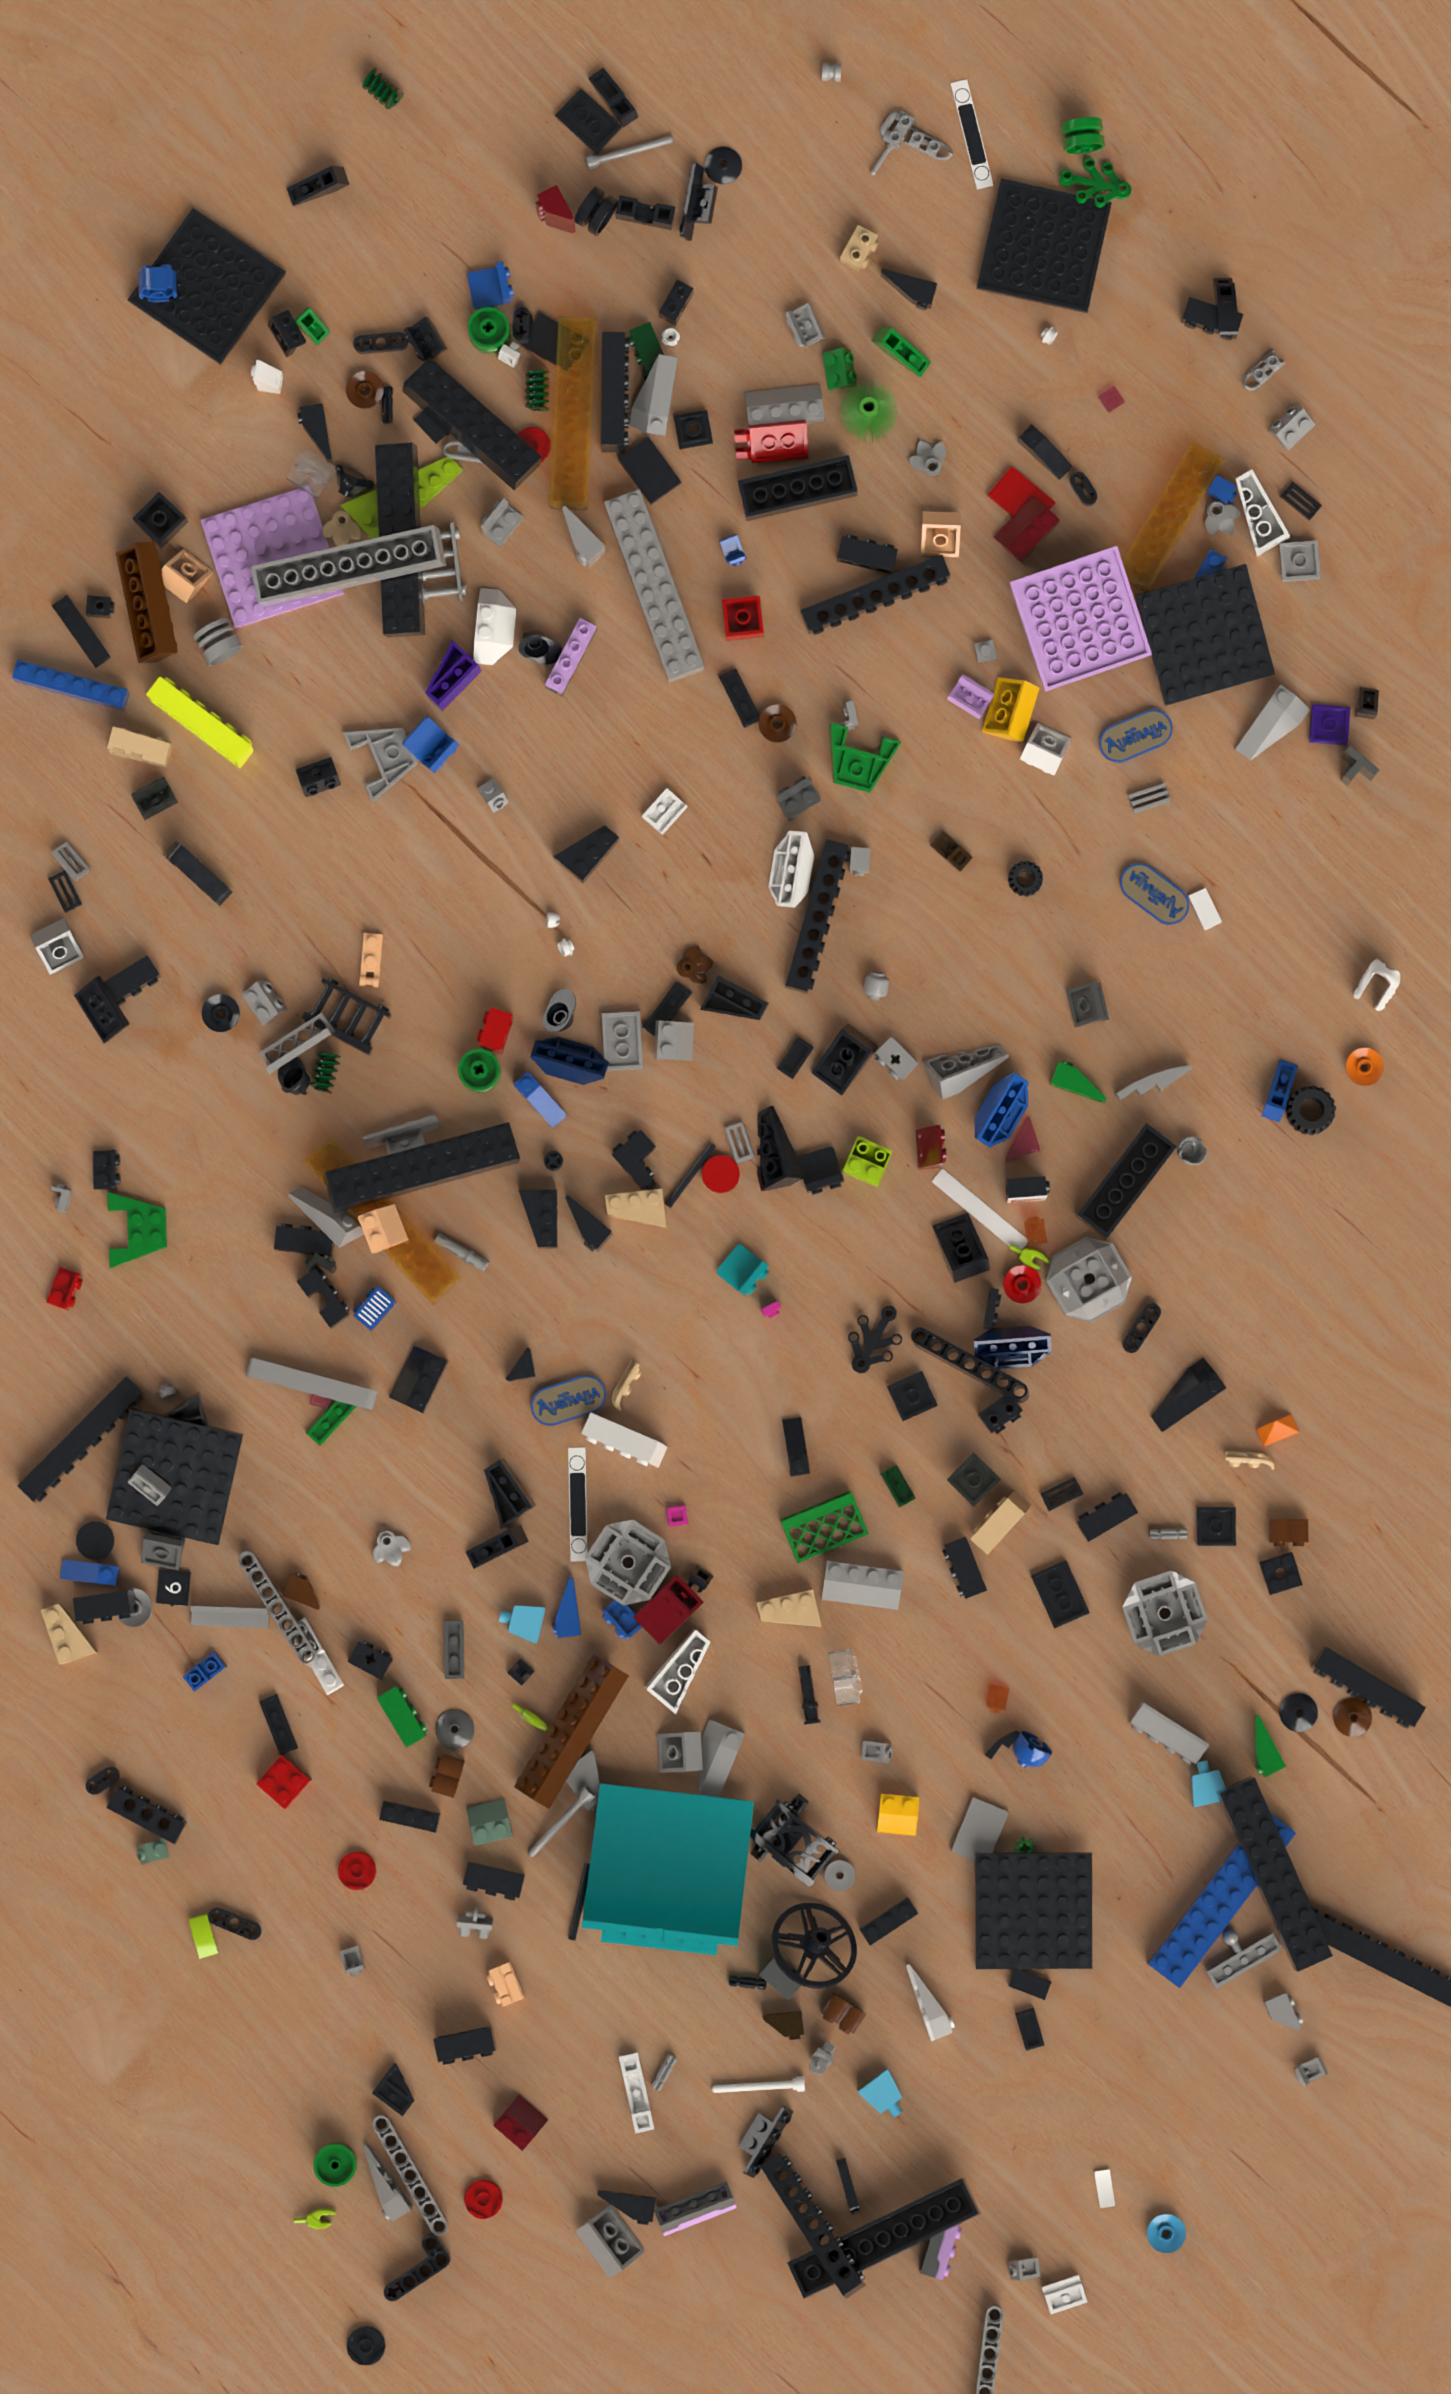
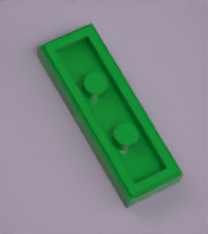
[306,1401,357,1446]

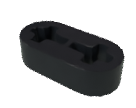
[513,307,533,344]
[1070,472,1097,506]
[86,1767,120,1795]

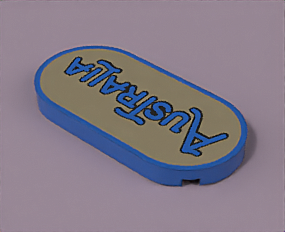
[1099,710,1173,763]
[1120,863,1189,925]
[531,1375,606,1426]

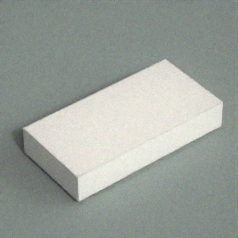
[1188,888,1222,931]

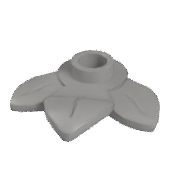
[909,441,946,476]
[1205,501,1240,536]
[373,1530,411,1566]

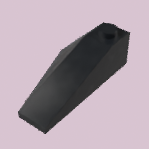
[757,1106,803,1191]
[1151,1358,1226,1432]

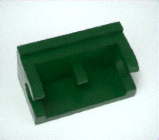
[880,1465,916,1508]

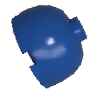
[1013,1731,1052,1767]

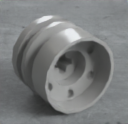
[193,618,243,666]

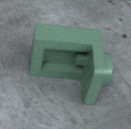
[136,1839,169,1865]

